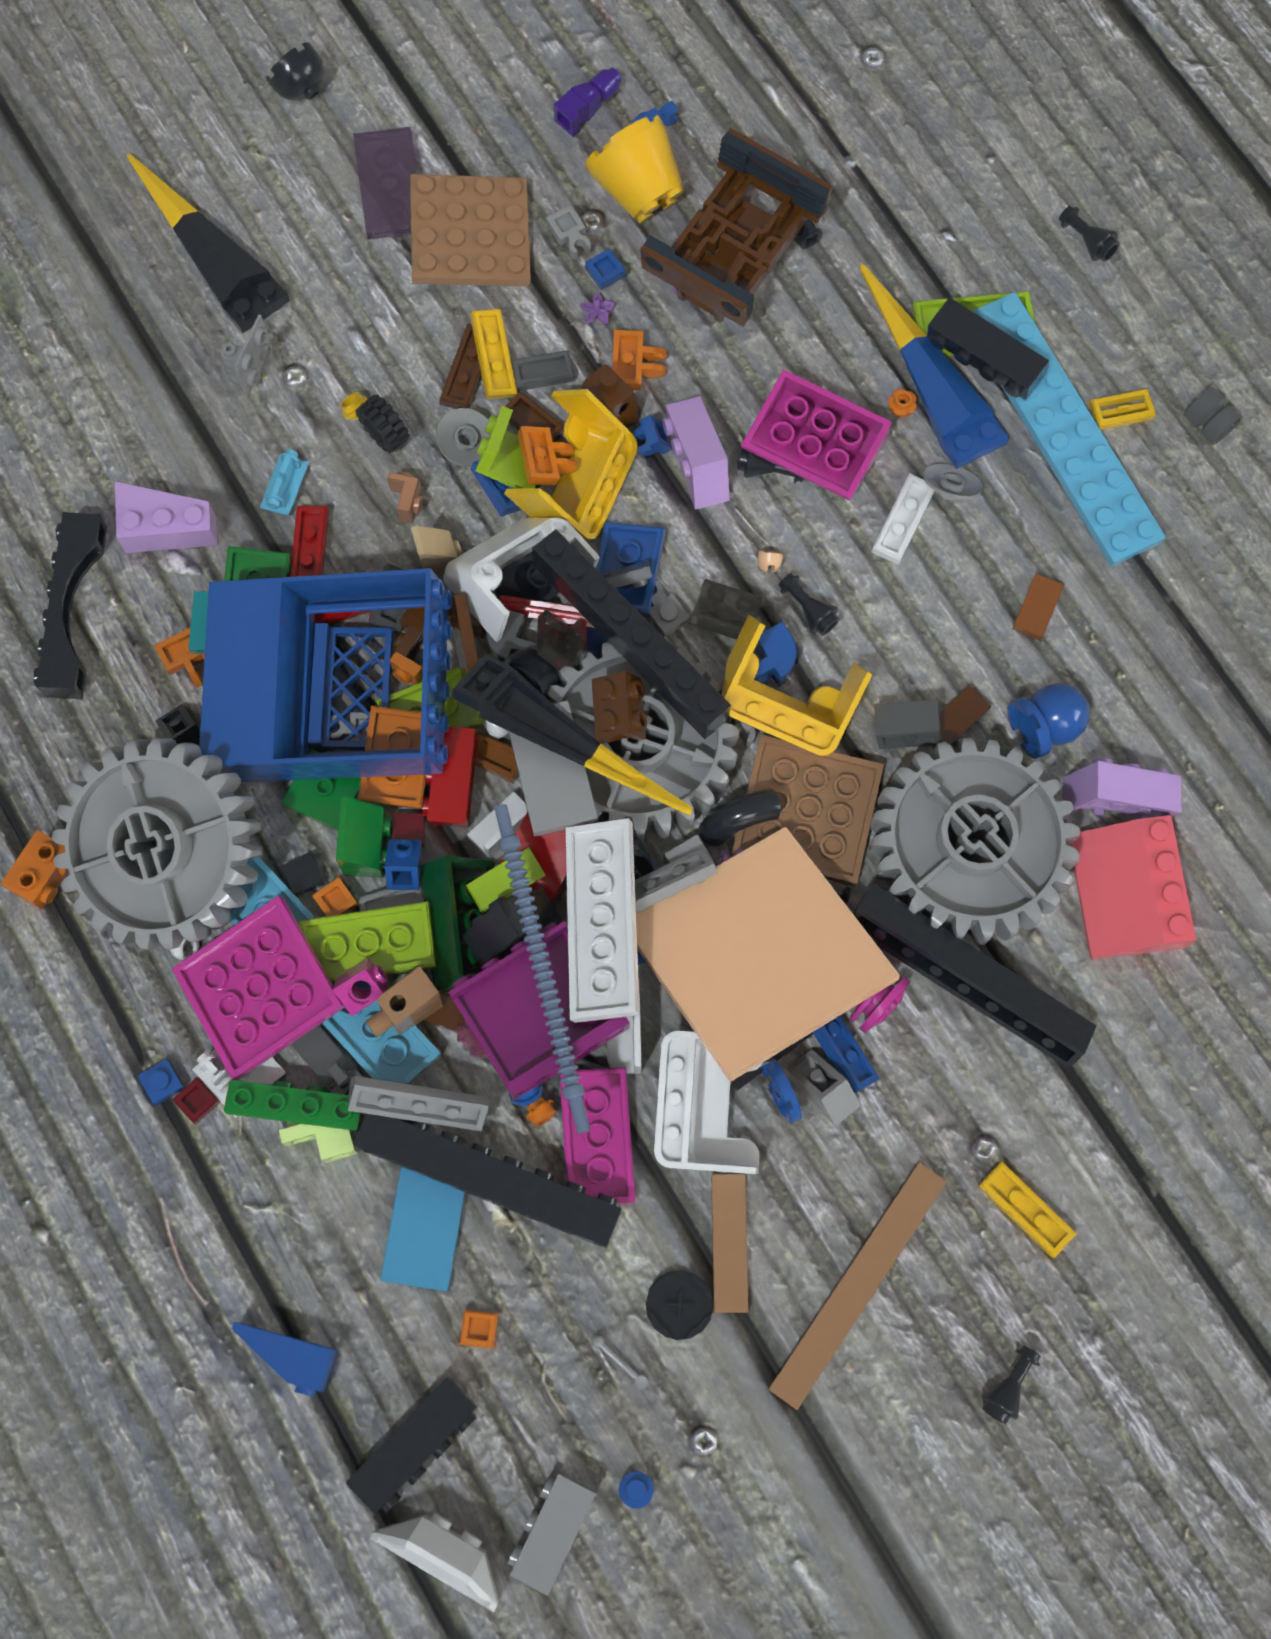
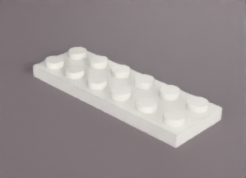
[566,818,640,1023]

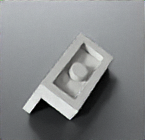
[467,792,528,859]

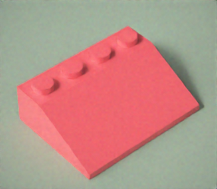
[1069,815,1197,960]

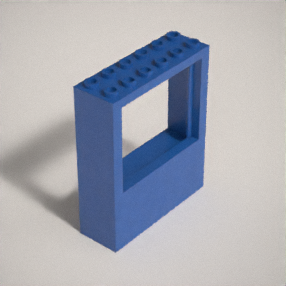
[199,568,452,782]

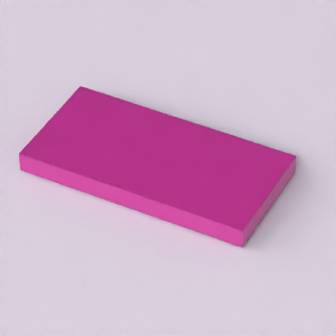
[560,1067,635,1204]

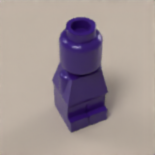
[554,67,622,137]

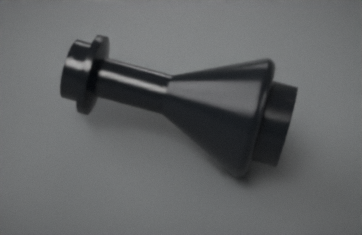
[1059,206,1120,262]
[737,448,803,484]
[778,573,840,636]
[981,1345,1041,1425]

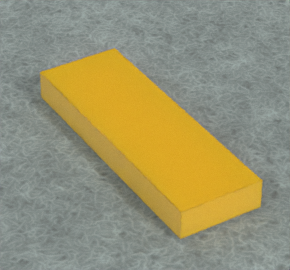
[470,309,517,400]
[978,1161,1077,1258]

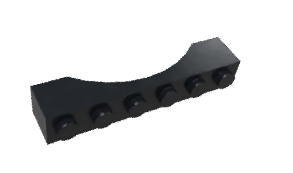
[33,512,107,700]

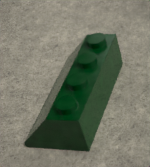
[420,855,495,993]

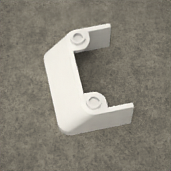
[444,517,600,642]

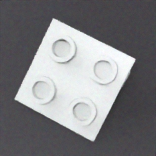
[192,1049,286,1118]

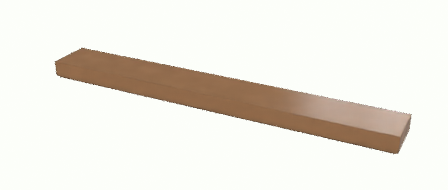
[768,1162,947,1410]

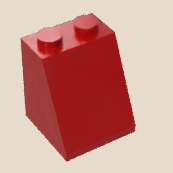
[497,811,567,906]

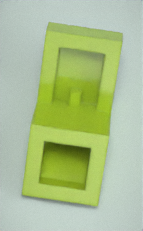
[466,847,546,914]

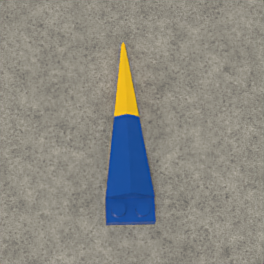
[860,263,1009,469]

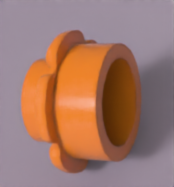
[888,389,917,418]
[526,1097,557,1127]

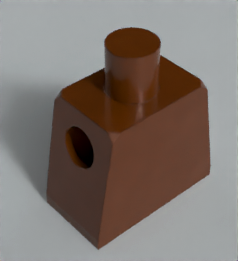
[581,364,639,429]

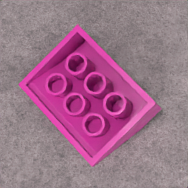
[741,369,892,501]

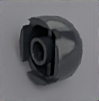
[266,42,324,101]

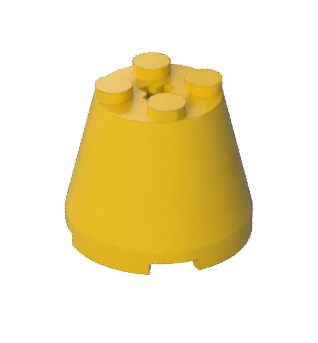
[584,115,684,224]

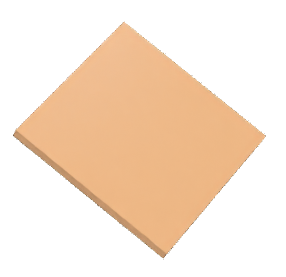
[636,827,900,1082]

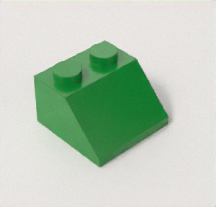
[336,797,392,878]

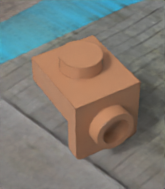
[387,472,423,524]

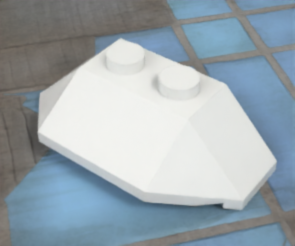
[370,1513,499,1612]

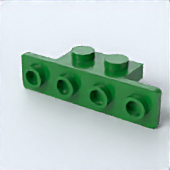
[224,1080,361,1131]

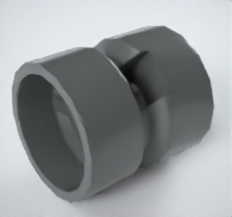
[1184,387,1243,445]

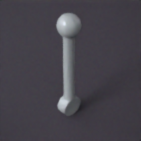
[591,1334,648,1389]

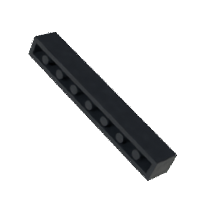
[532,529,731,740]
[853,883,1097,1069]
[353,1114,622,1249]

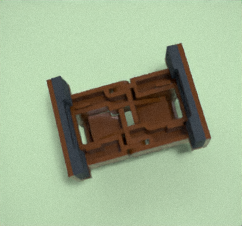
[640,128,833,327]

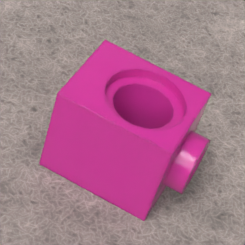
[332,957,388,1016]

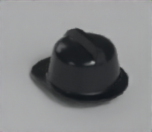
[494,555,559,601]

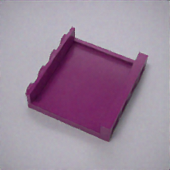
[449,921,630,1100]

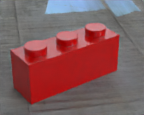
[423,727,479,828]

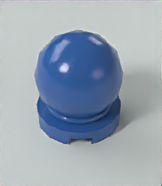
[1007,683,1090,759]

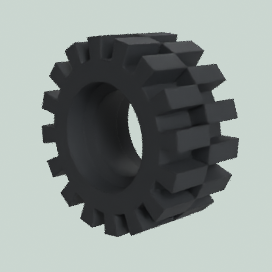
[355,394,410,453]

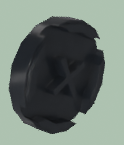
[645,1270,713,1340]

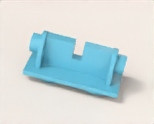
[260,449,309,516]

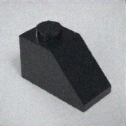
[155,704,200,746]

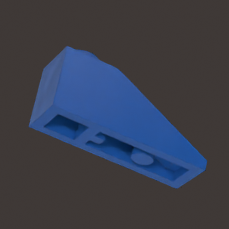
[232,1322,338,1397]

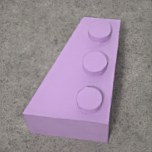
[662,396,730,510]
[115,482,218,553]
[1063,758,1182,819]

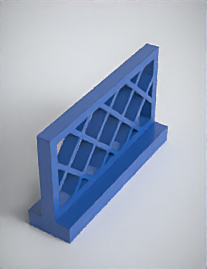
[308,623,393,752]

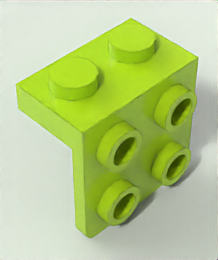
[475,406,536,489]

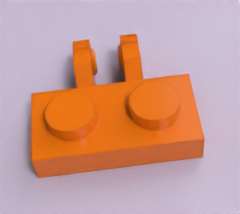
[612,330,666,390]
[518,426,577,485]
[154,628,205,688]

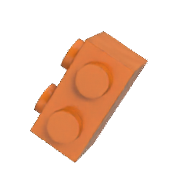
[0,830,70,910]

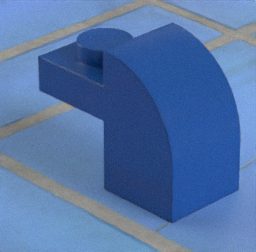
[754,622,796,688]

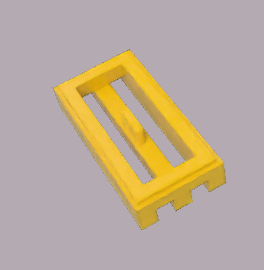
[1088,388,1156,430]

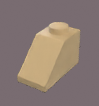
[410,526,462,576]

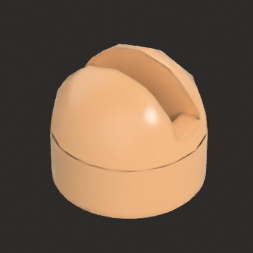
[758,550,783,573]

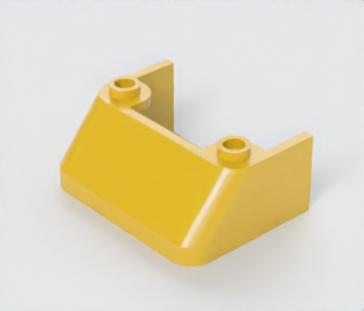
[504,389,637,539]
[721,615,873,756]

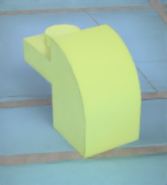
[279,1122,359,1163]

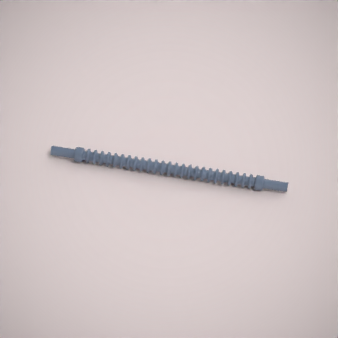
[494,804,591,1134]

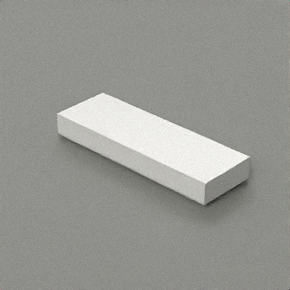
[871,473,935,565]

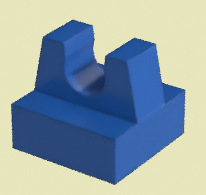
[633,415,672,456]

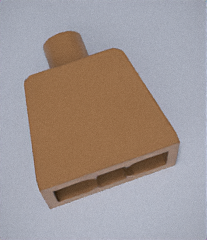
[365,966,443,1038]

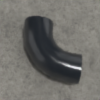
[698,788,781,846]

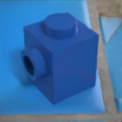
[385,839,423,890]

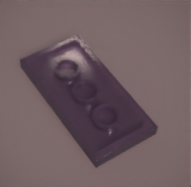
[353,127,417,240]

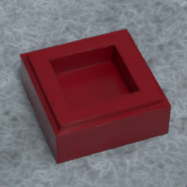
[392,813,425,847]
[172,1077,220,1125]

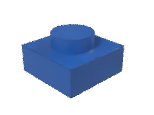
[585,248,626,290]
[138,1059,185,1106]

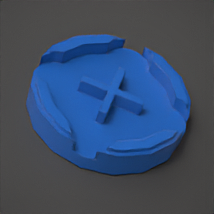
[761,1058,802,1124]

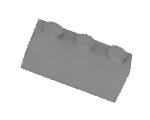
[507,1472,596,1596]

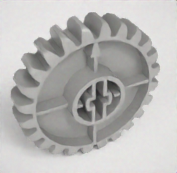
[545,642,739,842]
[52,738,263,950]
[869,738,1080,945]

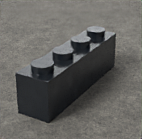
[927,297,1049,401]
[346,1377,478,1514]

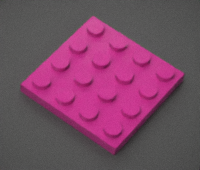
[172,896,345,1081]

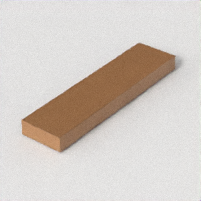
[711,1174,749,1313]

